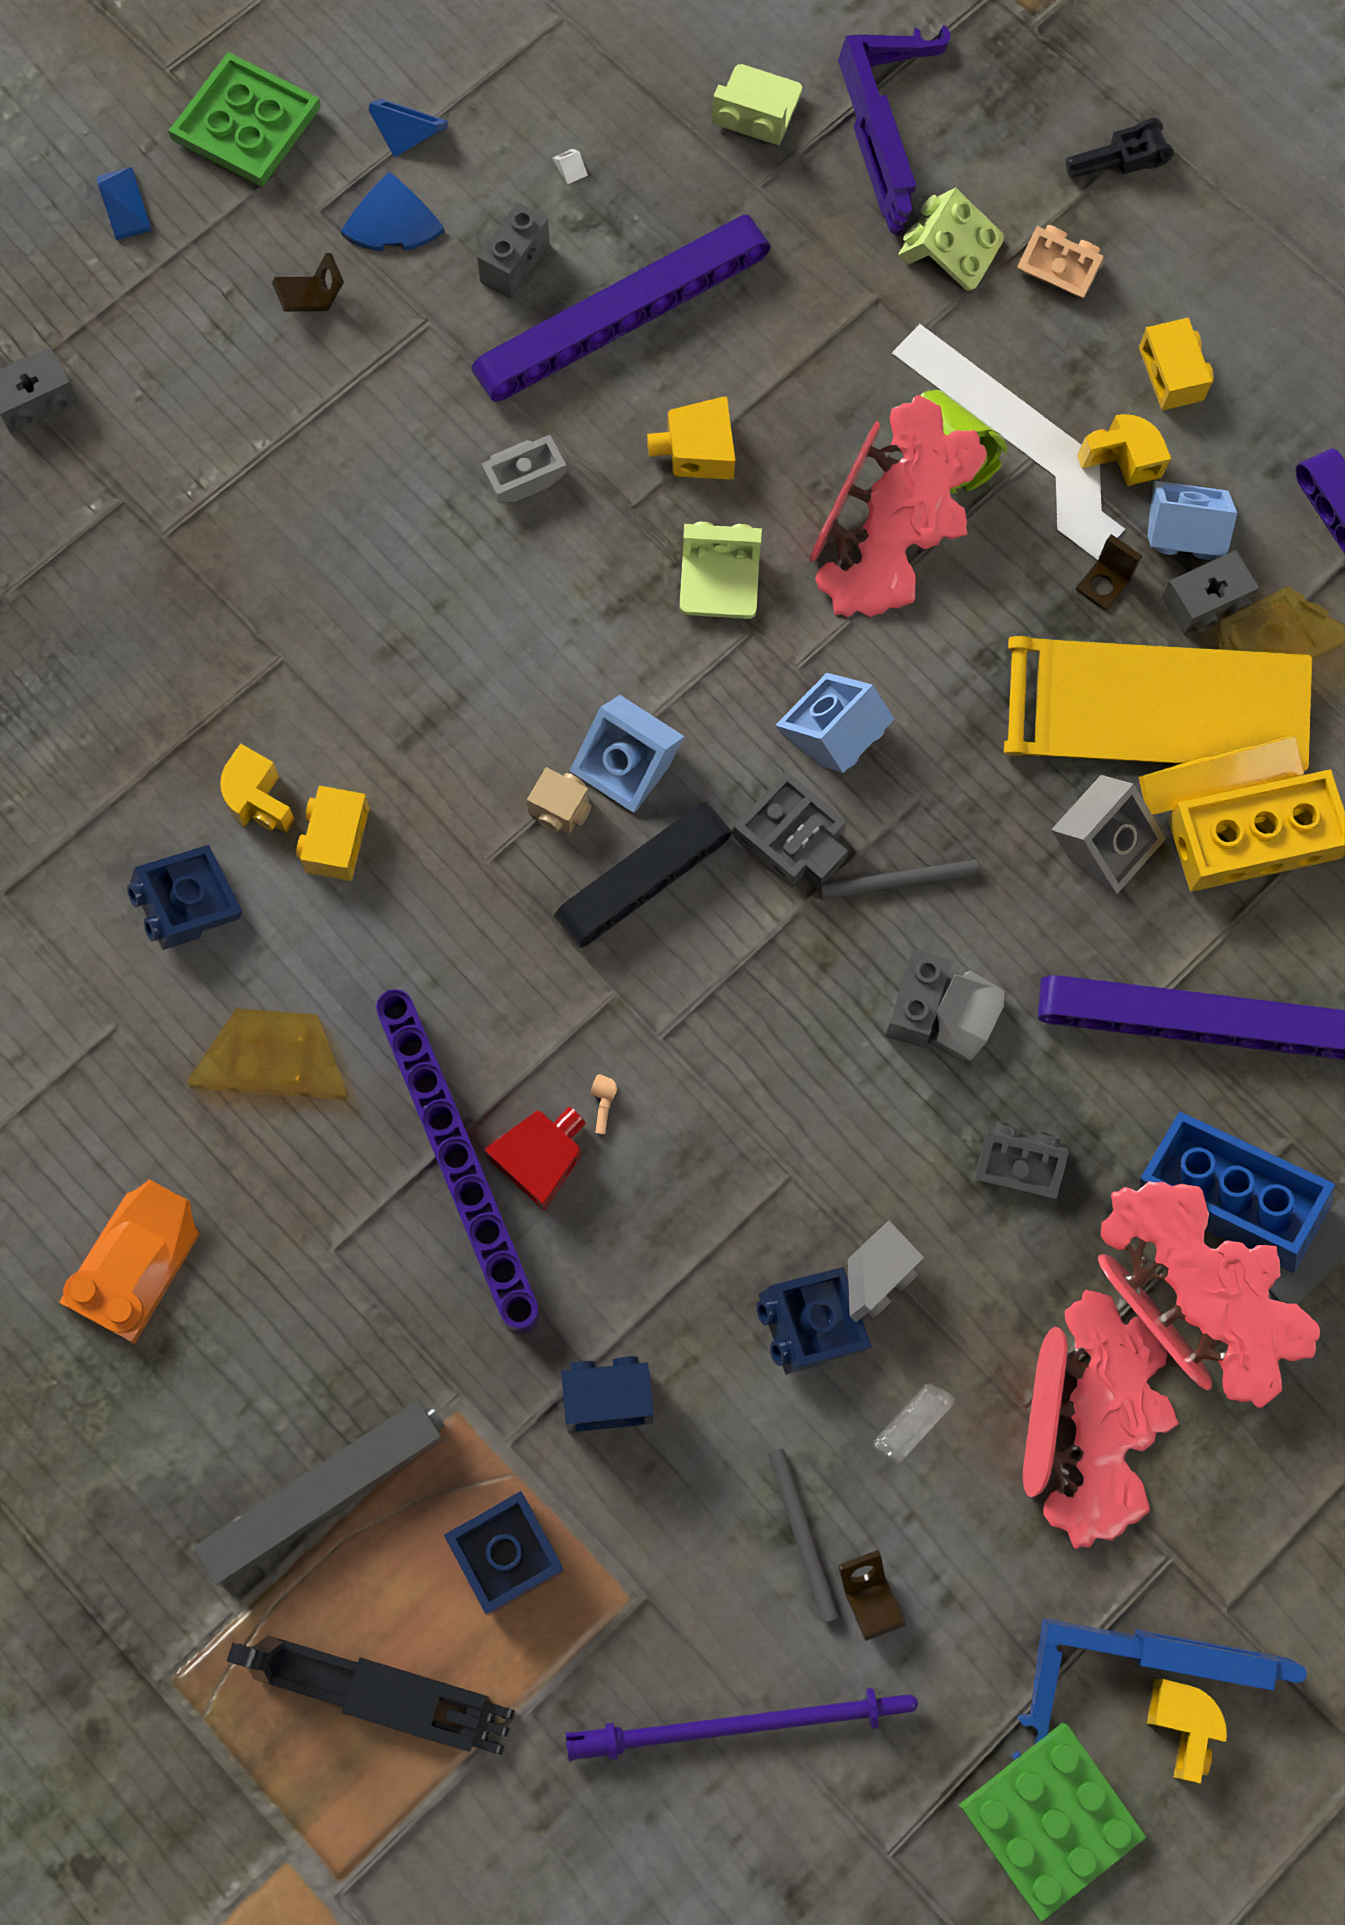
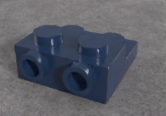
[127,845,242,950]
[756,1267,872,1375]

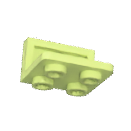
[712,64,802,146]
[898,188,1004,291]
[679,522,762,619]

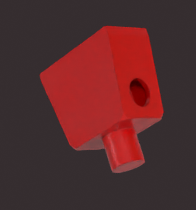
[485,1107,586,1211]

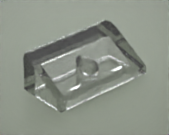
[872,1384,955,1466]

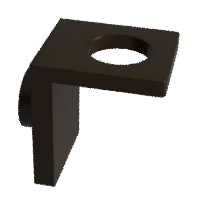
[272,253,344,312]
[1076,534,1142,611]
[838,1550,905,1641]

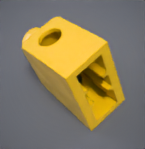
[647,397,735,480]

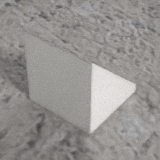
[553,149,588,184]

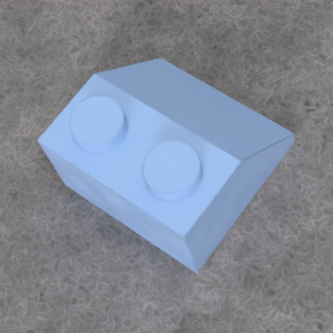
[1147,480,1237,560]
[775,673,895,773]
[570,695,685,813]

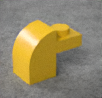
[1077,414,1171,486]
[220,743,295,834]
[1146,1679,1227,1784]

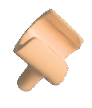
[590,1074,617,1135]

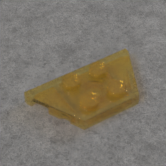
[1218,586,1345,662]
[188,1008,348,1100]

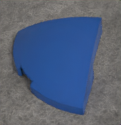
[341,172,445,252]

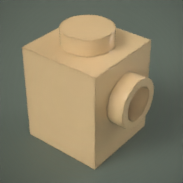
[527,767,592,835]

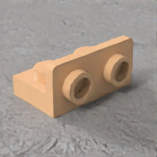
[1017,225,1104,300]

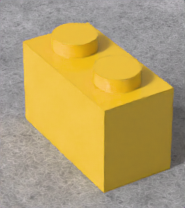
[1139,317,1214,411]
[296,785,370,881]

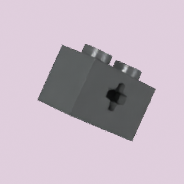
[477,202,550,299]
[0,347,78,433]
[1162,550,1260,635]
[885,948,952,1048]

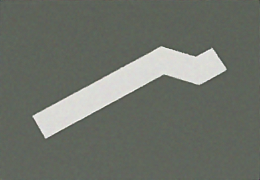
[892,324,1125,560]

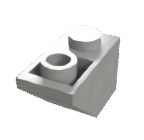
[848,1221,924,1323]

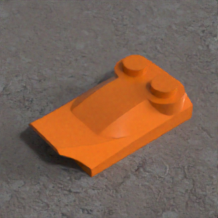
[59,1179,200,1344]

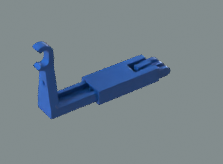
[1011,1618,1307,1760]

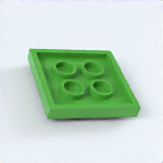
[169,52,321,187]
[958,1723,1146,1922]

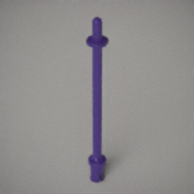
[566,1687,918,1762]

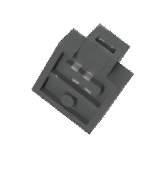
[733,771,848,889]

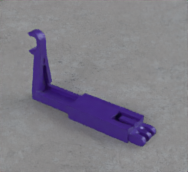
[838,25,951,235]

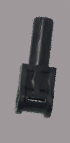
[1065,118,1174,178]

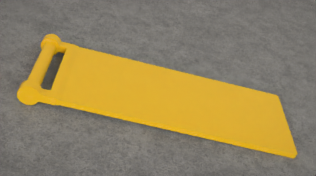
[1003,636,1312,771]

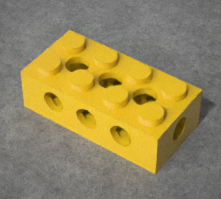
[1168,769,1345,892]

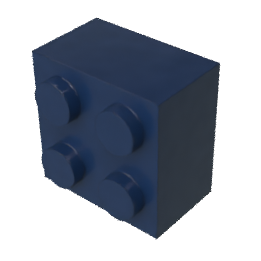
[561,1356,654,1433]
[444,1491,565,1616]

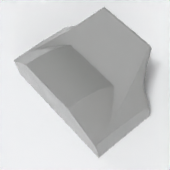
[481,435,567,502]
[931,971,1005,1062]

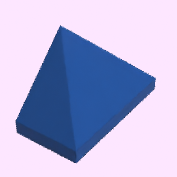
[368,99,449,158]
[97,167,152,240]

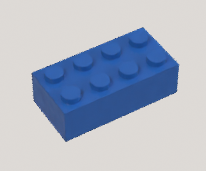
[1140,1111,1335,1274]

